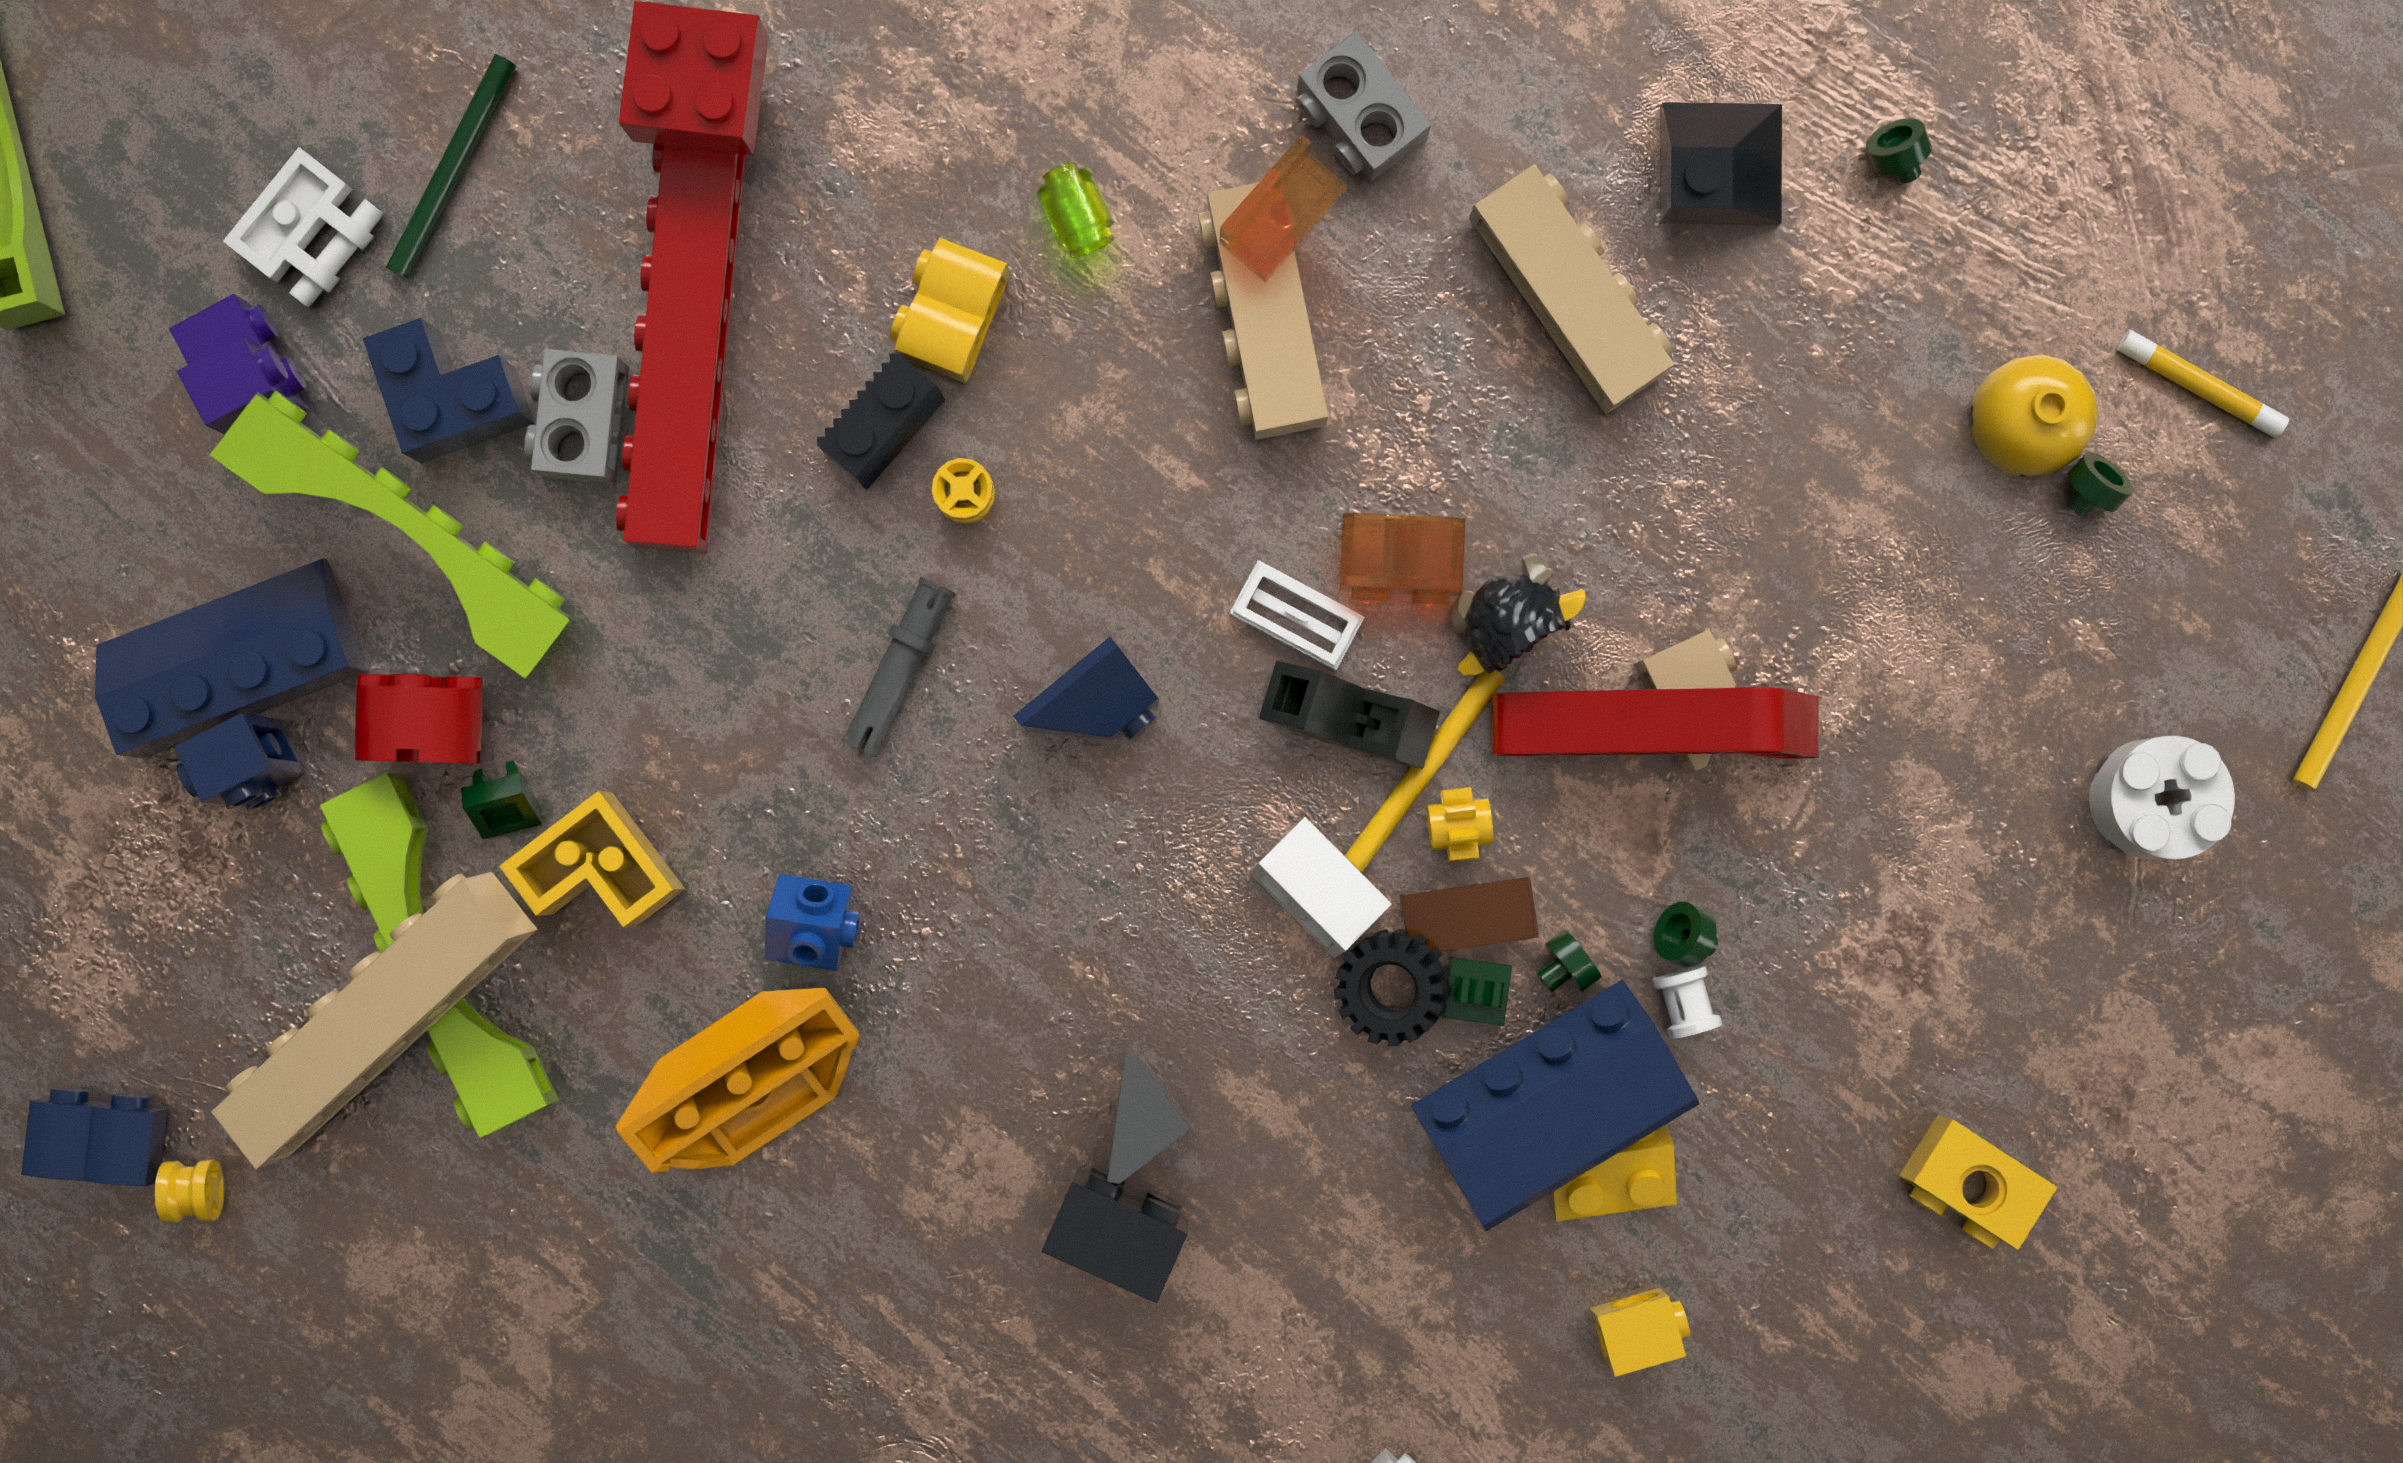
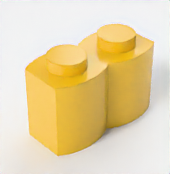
[890,237,1010,384]

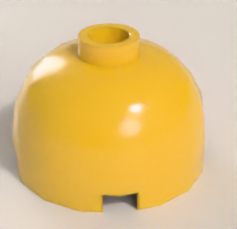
[1971,354,2099,476]

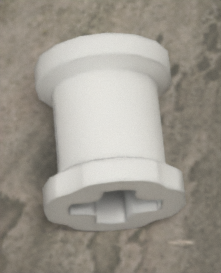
[1652,965,1723,1039]

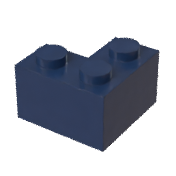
[362,318,535,463]

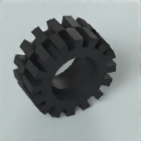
[1334,929,1452,1046]

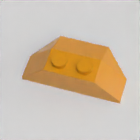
[616,988,860,1173]

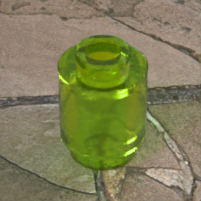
[1036,162,1115,258]

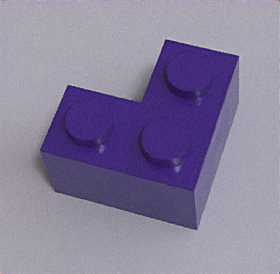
[169,294,309,435]

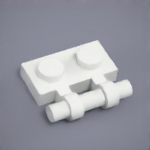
[223,147,384,308]

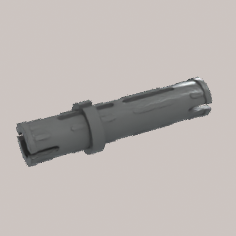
[841,577,956,757]

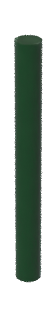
[386,54,517,279]

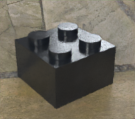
[1041,1166,1188,1304]

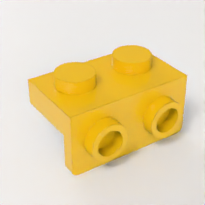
[1551,1125,1677,1222]

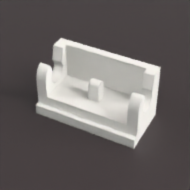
[1249,817,1392,958]

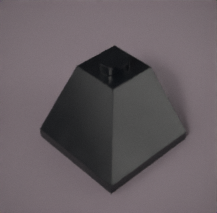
[1660,102,1782,225]

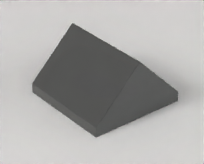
[1107,1049,1191,1184]

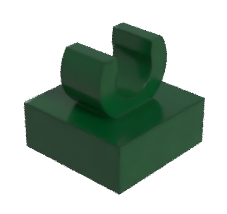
[461,760,542,840]
[1442,957,1512,1026]

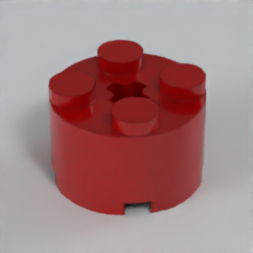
[354,674,483,763]

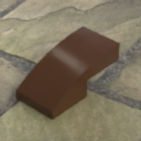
[1400,877,1539,951]

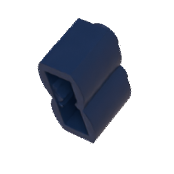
[21,1087,168,1187]

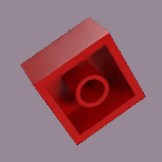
[619,1,769,156]

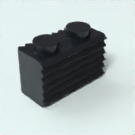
[817,353,945,490]

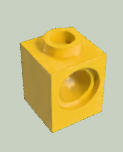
[1589,1288,1691,1377]

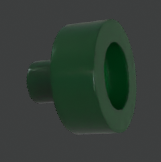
[1866,118,1932,183]
[2068,452,2134,517]
[1653,902,1718,967]
[1537,929,1602,993]

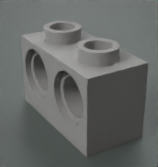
[1296,30,1431,184]
[524,349,629,485]

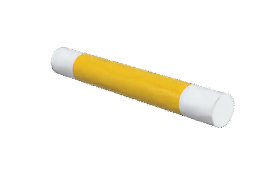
[2117,329,2289,439]

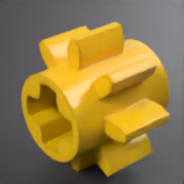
[1426,787,1493,862]

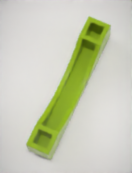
[0,59,65,330]
[209,390,570,679]
[320,772,559,1138]

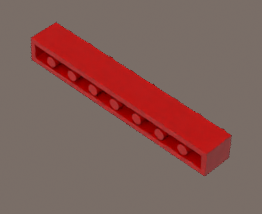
[616,144,746,554]

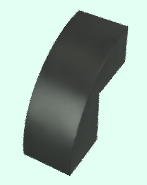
[1259,660,1440,769]

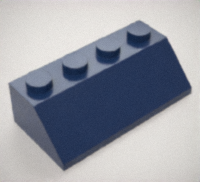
[95,558,369,758]
[1411,980,1700,1231]

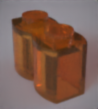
[1339,513,1465,606]

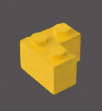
[499,791,686,927]

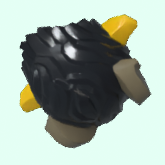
[1451,552,1586,676]

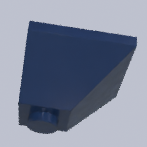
[1013,637,1159,741]

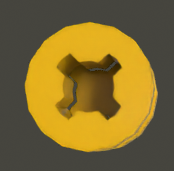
[932,458,996,524]
[155,1159,224,1223]

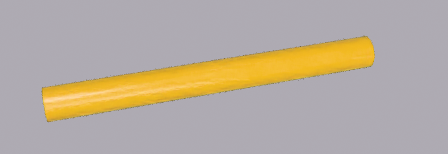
[2292,573,2403,791]
[1344,669,1506,873]

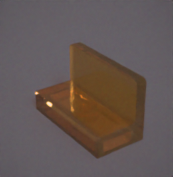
[1219,135,1347,283]

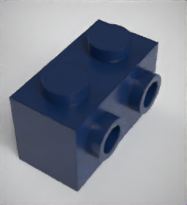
[174,713,306,810]

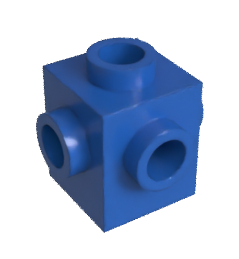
[765,874,860,971]

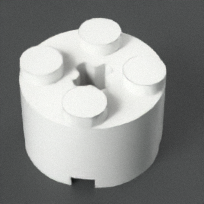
[2089,736,2235,860]

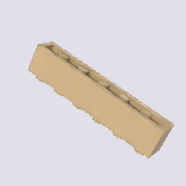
[211,871,538,1170]

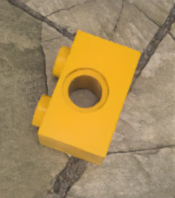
[1899,1115,2058,1250]

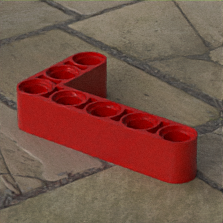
[1491,687,1819,759]

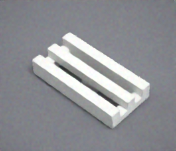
[1229,560,1365,671]

